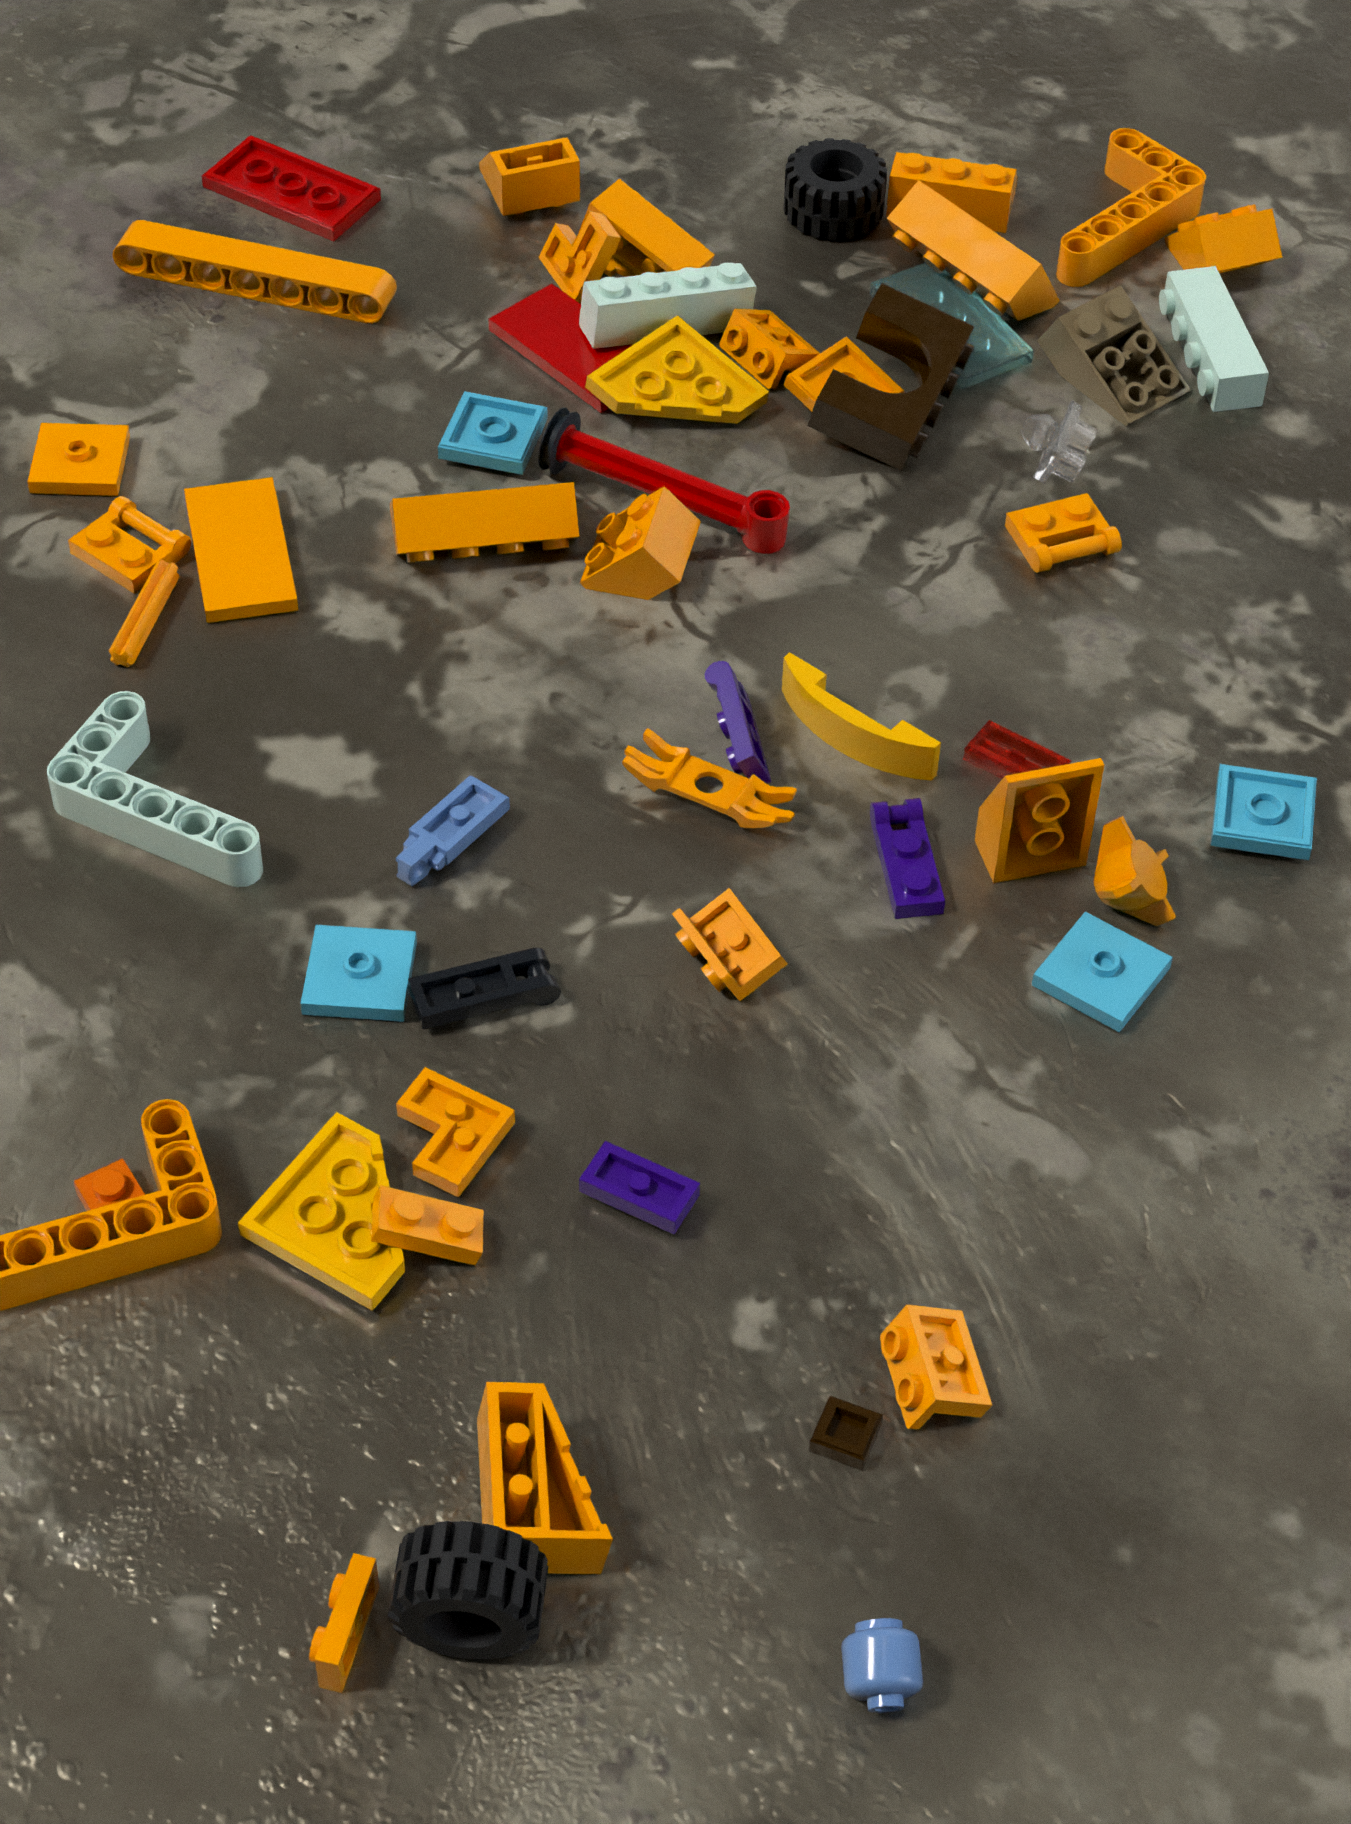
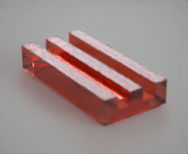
[963,720,1072,779]

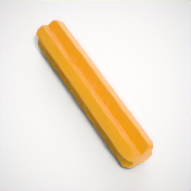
[109,560,179,668]

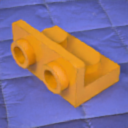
[719,309,820,389]
[880,1304,992,1430]

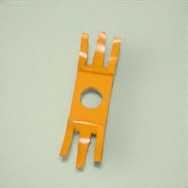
[622,728,797,828]

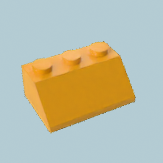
[886,152,1018,233]

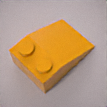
[974,758,1104,883]

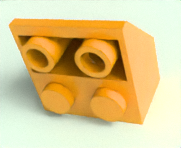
[479,137,580,216]
[1164,204,1282,273]
[580,486,701,600]

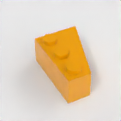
[577,178,715,277]
[477,1382,613,1574]

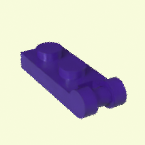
[705,661,772,784]
[870,798,945,919]

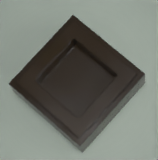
[809,1396,883,1471]

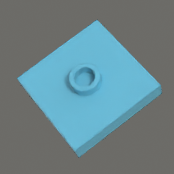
[438,391,548,475]
[1211,764,1317,860]
[1032,912,1173,1033]
[300,925,417,1022]

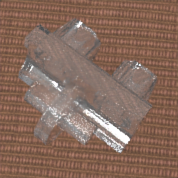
[1021,400,1098,483]

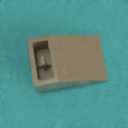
[1037,285,1191,426]

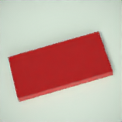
[202,135,381,242]
[488,283,634,413]

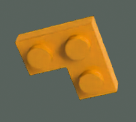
[538,211,621,304]
[396,1067,515,1198]

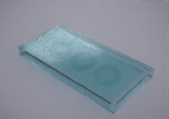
[870,263,1034,389]

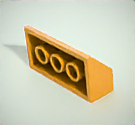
[887,180,1060,321]
[390,482,579,563]

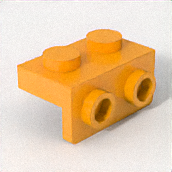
[672,888,788,1001]

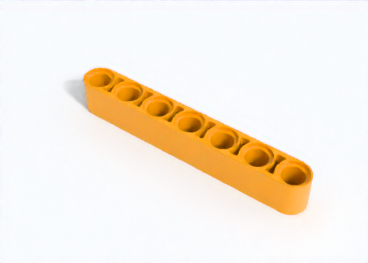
[112,220,397,324]

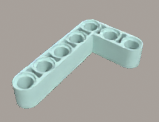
[47,691,263,887]

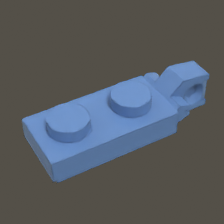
[396,776,510,886]

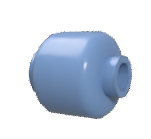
[841,1618,923,1713]

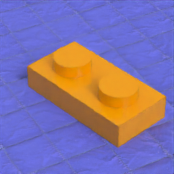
[371,1185,484,1266]
[309,1553,379,1693]

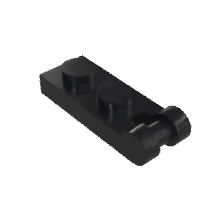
[408,948,561,1030]

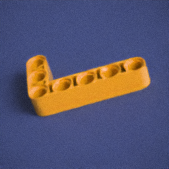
[1056,128,1206,287]
[0,1099,222,1311]

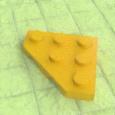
[585,315,769,424]
[238,1112,405,1311]

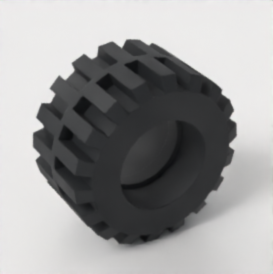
[783,138,887,240]
[388,1521,549,1659]

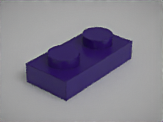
[579,1141,700,1234]

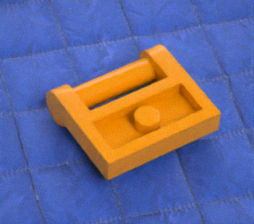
[1005,493,1122,573]
[68,496,191,594]

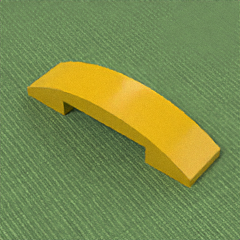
[782,652,941,781]

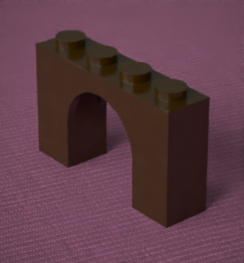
[807,283,975,471]

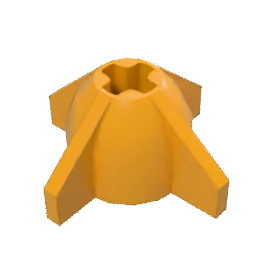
[1094,816,1176,926]

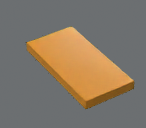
[184,477,298,623]

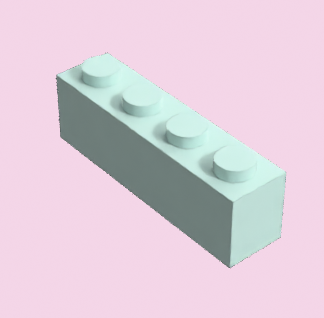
[579,263,757,349]
[1159,266,1269,412]

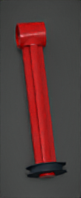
[538,407,790,554]

